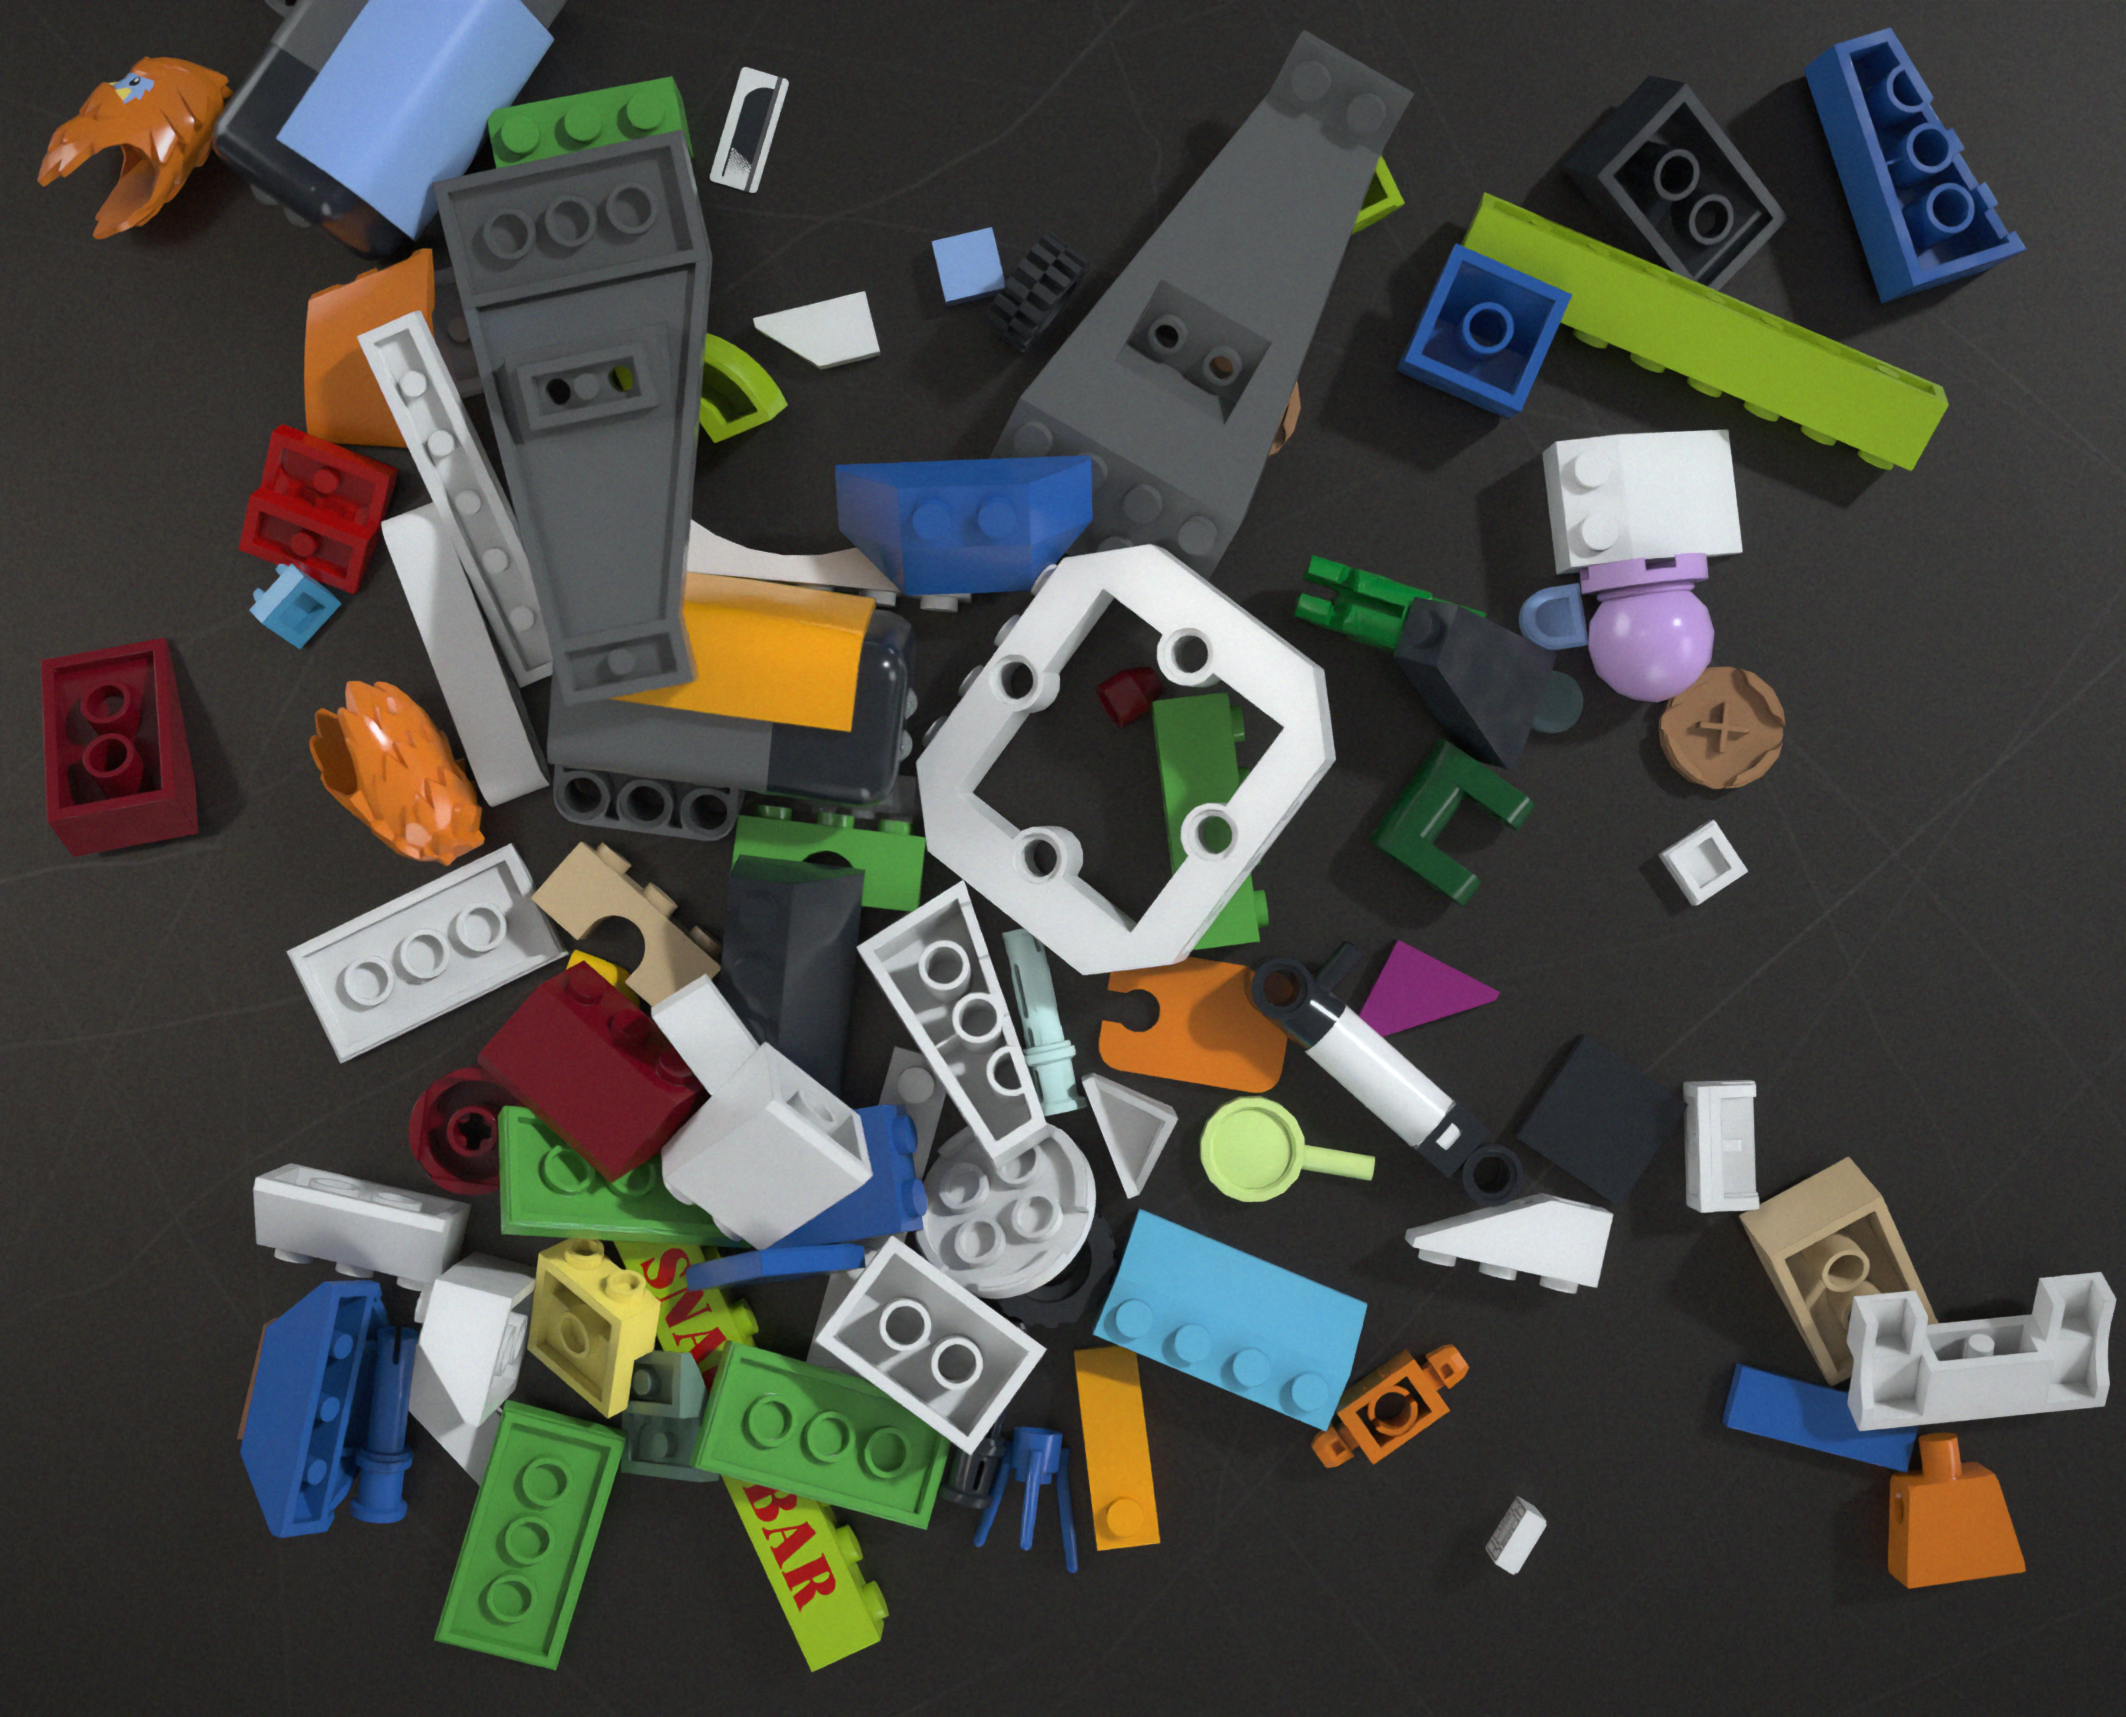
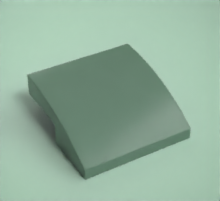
[619,1350,719,1482]

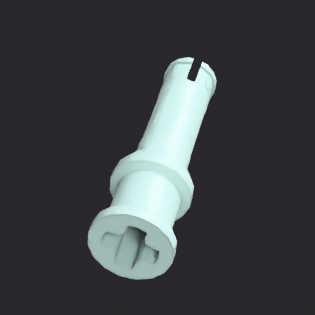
[1002,928,1087,1116]

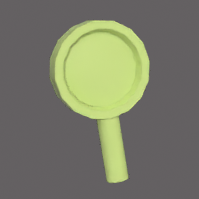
[1200,1096,1375,1202]

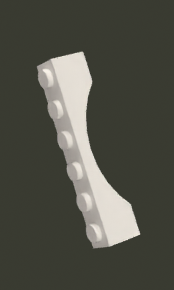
[687,519,972,613]

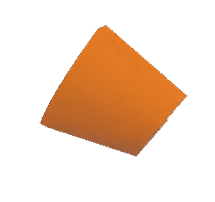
[304,248,437,448]

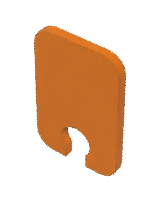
[1099,956,1293,1093]

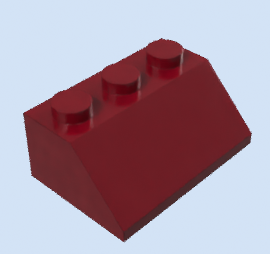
[477,960,711,1183]

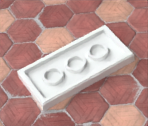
[286,843,569,1064]

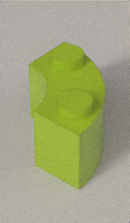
[615,333,788,443]

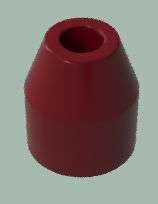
[1095,666,1164,729]

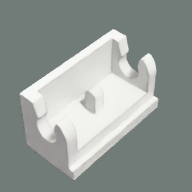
[1683,1080,1759,1213]

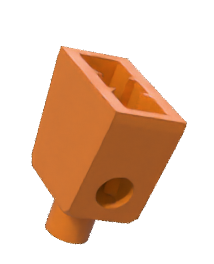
[1888,1432,2026,1589]

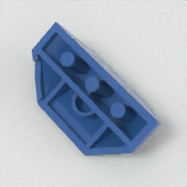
[835,455,1093,596]
[240,1280,390,1538]

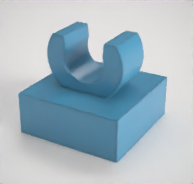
[250,564,342,649]

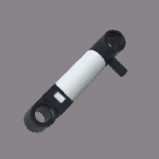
[1244,940,1524,1207]

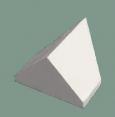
[1081,1072,1178,1199]

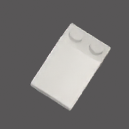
[1542,430,1743,575]

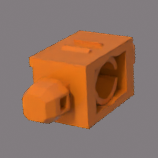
[1311,1344,1469,1468]

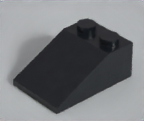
[1562,75,1789,291]

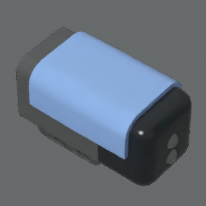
[211,0,567,262]

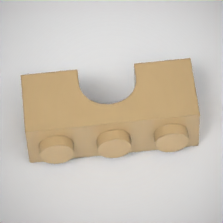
[531,841,723,1007]

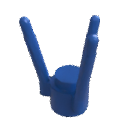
[972,1427,1078,1573]

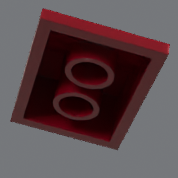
[40,638,198,857]

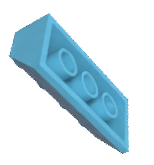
[1091,1208,1367,1431]

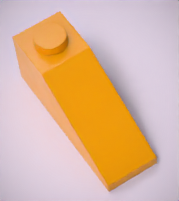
[1074,1344,1160,1551]

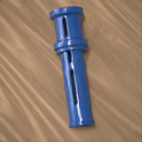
[349,1326,419,1523]

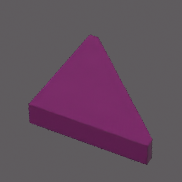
[1357,939,1500,1037]

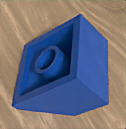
[1396,244,1572,420]

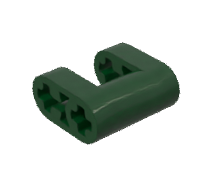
[1368,738,1536,908]

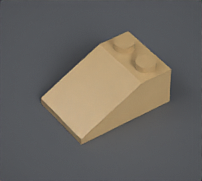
[1739,1157,1939,1387]

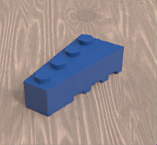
[1804,27,2027,303]

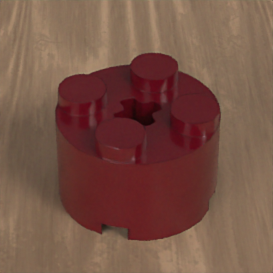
[408,1063,528,1196]

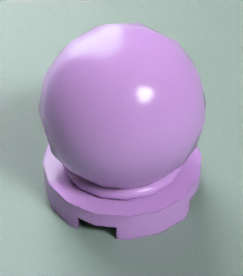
[1579,553,1714,702]

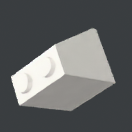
[661,1041,873,1250]

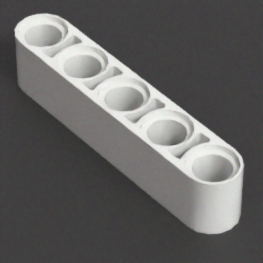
[381,502,552,807]

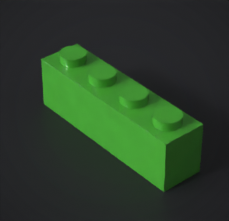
[1151,692,1269,950]

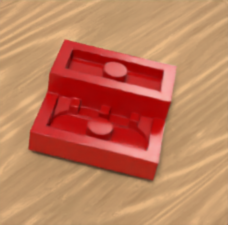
[238,424,399,595]

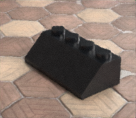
[710,854,866,1101]

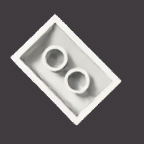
[253,1163,471,1291]
[815,1235,1047,1455]
[415,1251,537,1427]

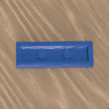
[1722,1363,1919,1472]

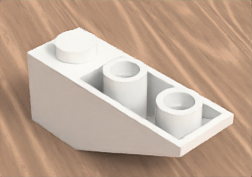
[1405,1193,1613,1294]

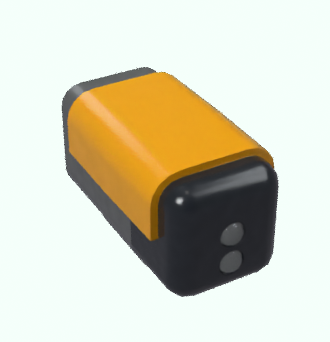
[547,572,918,841]

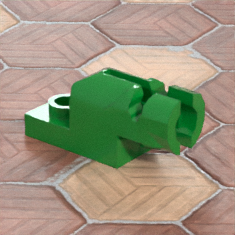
[1293,555,1486,653]

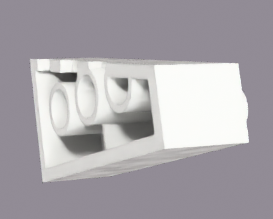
[856,880,1050,1170]

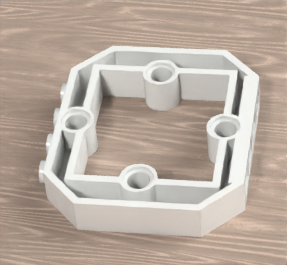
[916,544,1336,975]

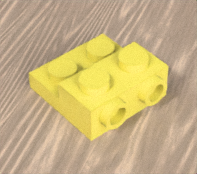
[527,1238,661,1419]

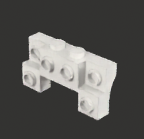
[1846,1272,2117,1431]

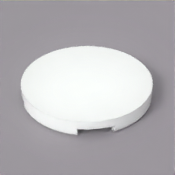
[913,1123,1096,1299]

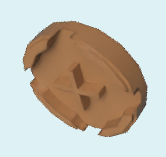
[1658,667,1785,789]

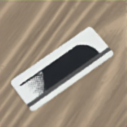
[710,67,789,193]

